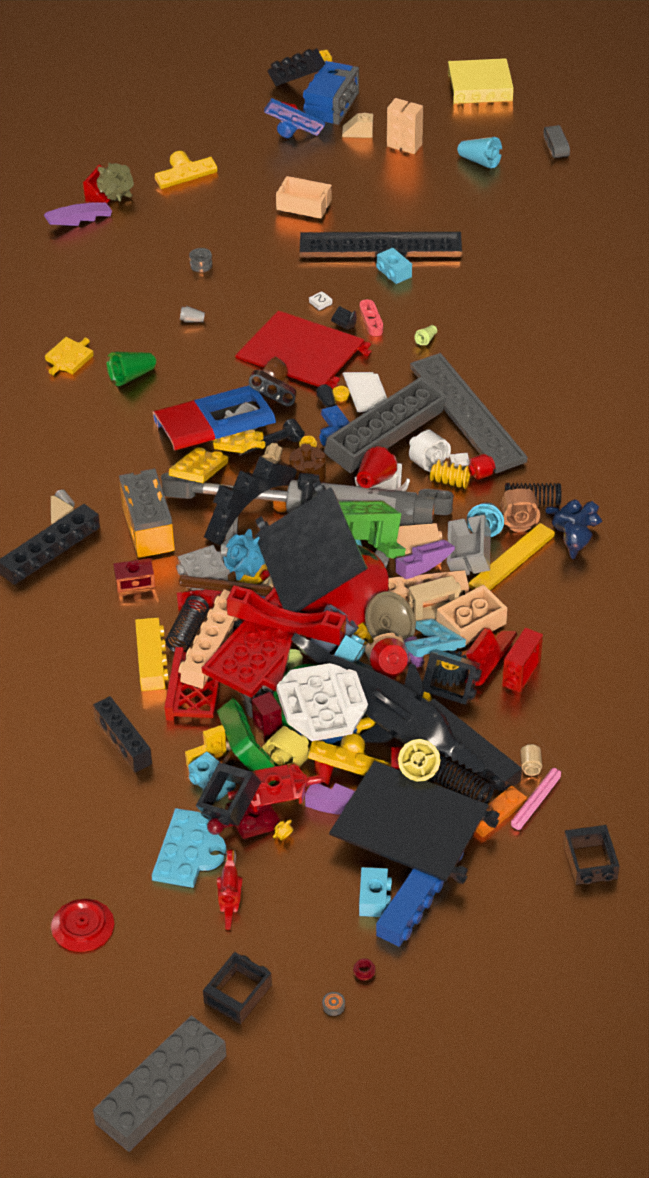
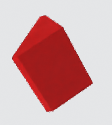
[83,164,111,203]

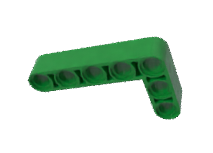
[217,698,278,786]

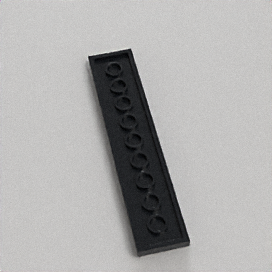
[300,232,462,258]

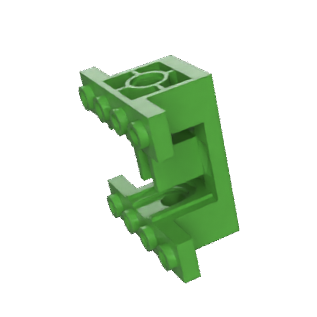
[339,501,406,558]

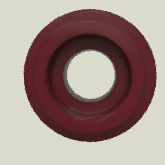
[353,958,376,980]

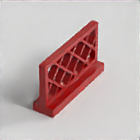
[164,647,219,721]

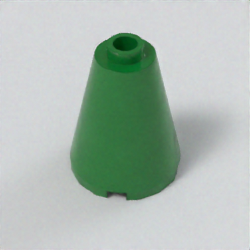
[106,351,156,386]

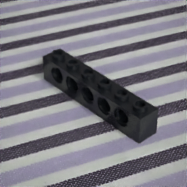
[0,504,100,585]

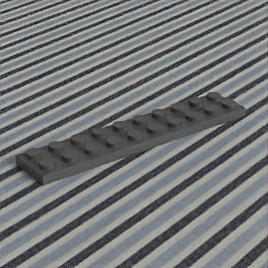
[410,353,528,473]

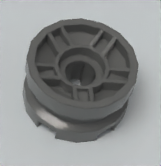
[189,248,213,272]

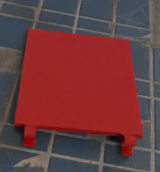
[235,310,372,390]

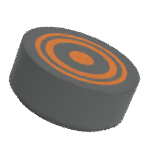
[322,992,345,1016]

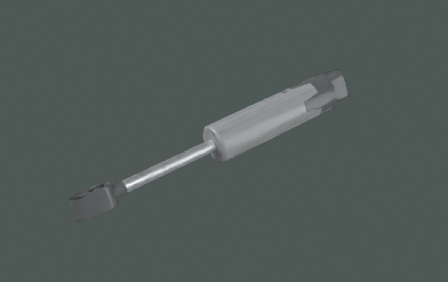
[161,472,453,526]

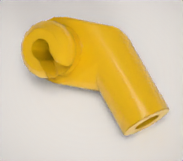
[356,717,377,735]

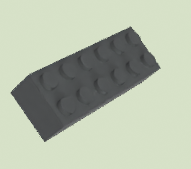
[93,1015,227,1152]

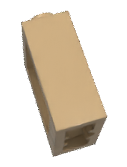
[408,576,461,624]

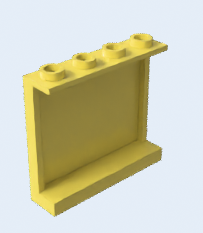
[448,58,513,104]

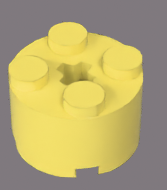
[262,726,309,767]

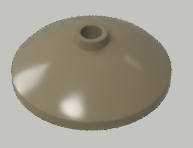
[365,592,416,641]

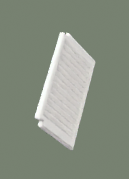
[343,372,387,412]

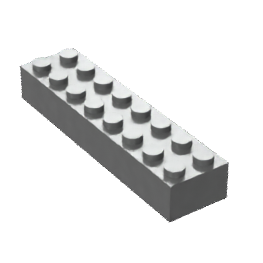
[324,377,447,473]

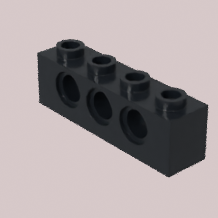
[267,48,326,86]
[93,696,152,773]

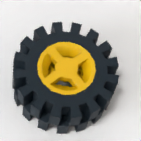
[436,650,469,686]

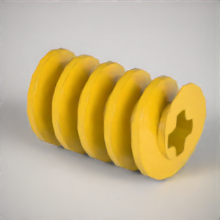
[430,459,470,489]

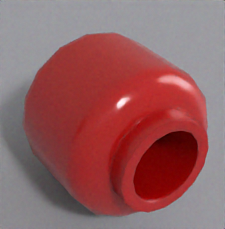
[469,454,495,480]

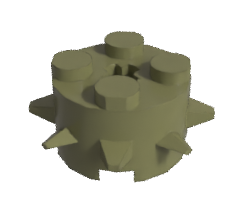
[97,163,134,201]

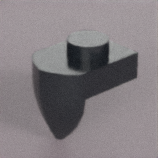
[331,306,357,329]

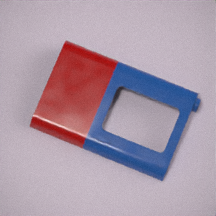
[153,385,276,450]

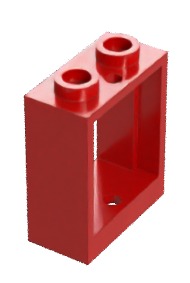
[502,627,543,692]

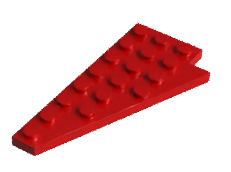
[201,587,300,698]

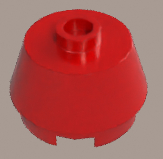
[370,638,409,678]

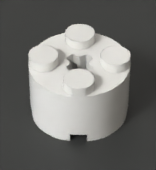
[409,430,451,472]

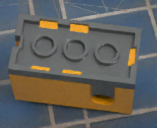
[119,469,175,558]

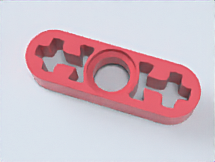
[360,299,383,336]

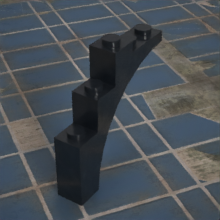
[204,457,297,545]

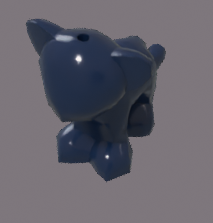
[545,499,602,559]

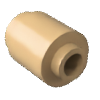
[520,744,542,776]

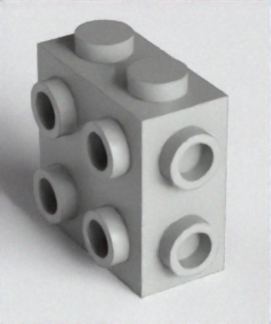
[176,545,230,591]

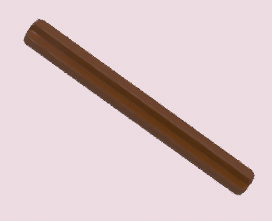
[180,576,272,597]

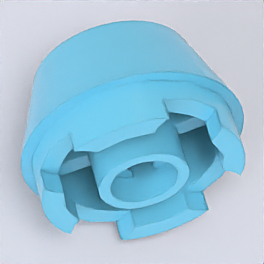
[467,502,504,537]

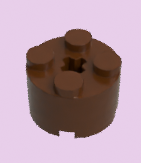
[289,444,326,483]

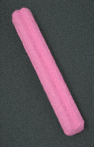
[511,768,561,830]

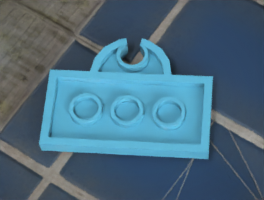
[152,808,226,888]

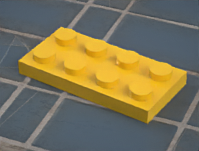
[169,448,228,483]

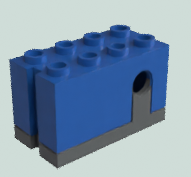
[303,61,359,125]

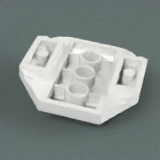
[276,663,368,741]

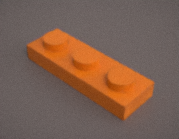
[476,786,527,837]

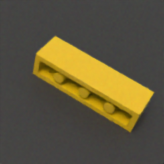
[135,617,168,691]

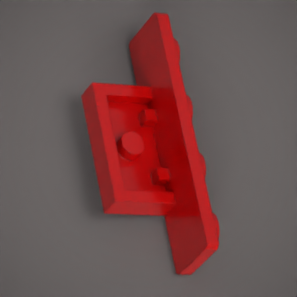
[465,628,518,686]

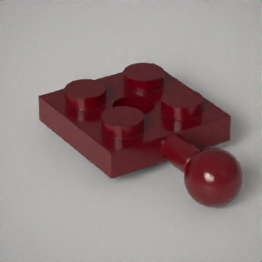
[207,802,281,839]

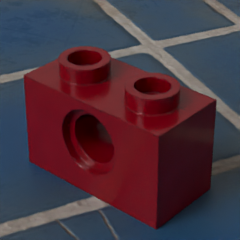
[113,558,155,593]
[252,692,282,742]

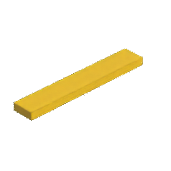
[468,523,555,590]

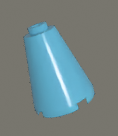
[457,137,502,168]

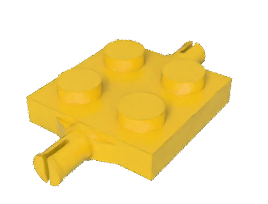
[45,337,93,375]
[212,429,265,453]

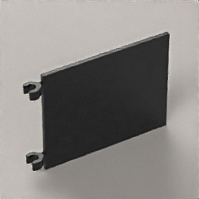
[255,480,368,612]
[329,761,500,884]

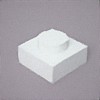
[449,453,469,470]

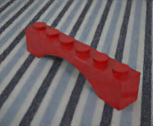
[227,585,346,646]

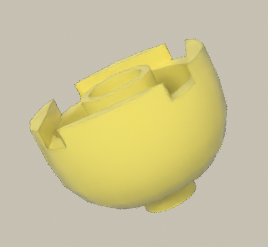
[398,739,440,781]

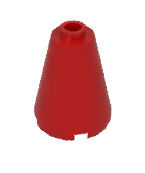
[357,446,397,488]

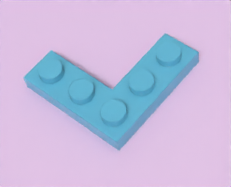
[405,619,466,657]

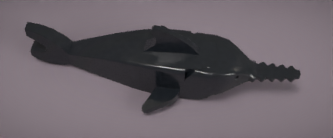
[291,633,485,773]

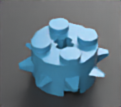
[223,529,266,581]

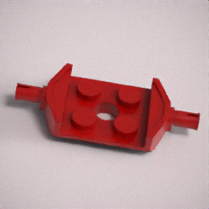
[227,763,321,812]

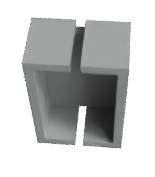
[447,515,491,575]

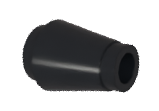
[316,384,337,408]

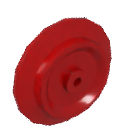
[51,898,115,953]

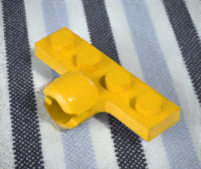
[155,150,218,189]
[308,733,391,776]

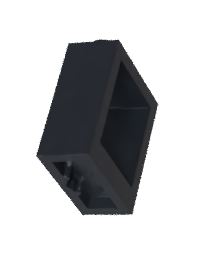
[423,649,482,705]
[196,762,261,826]
[563,825,620,885]
[203,952,272,1024]

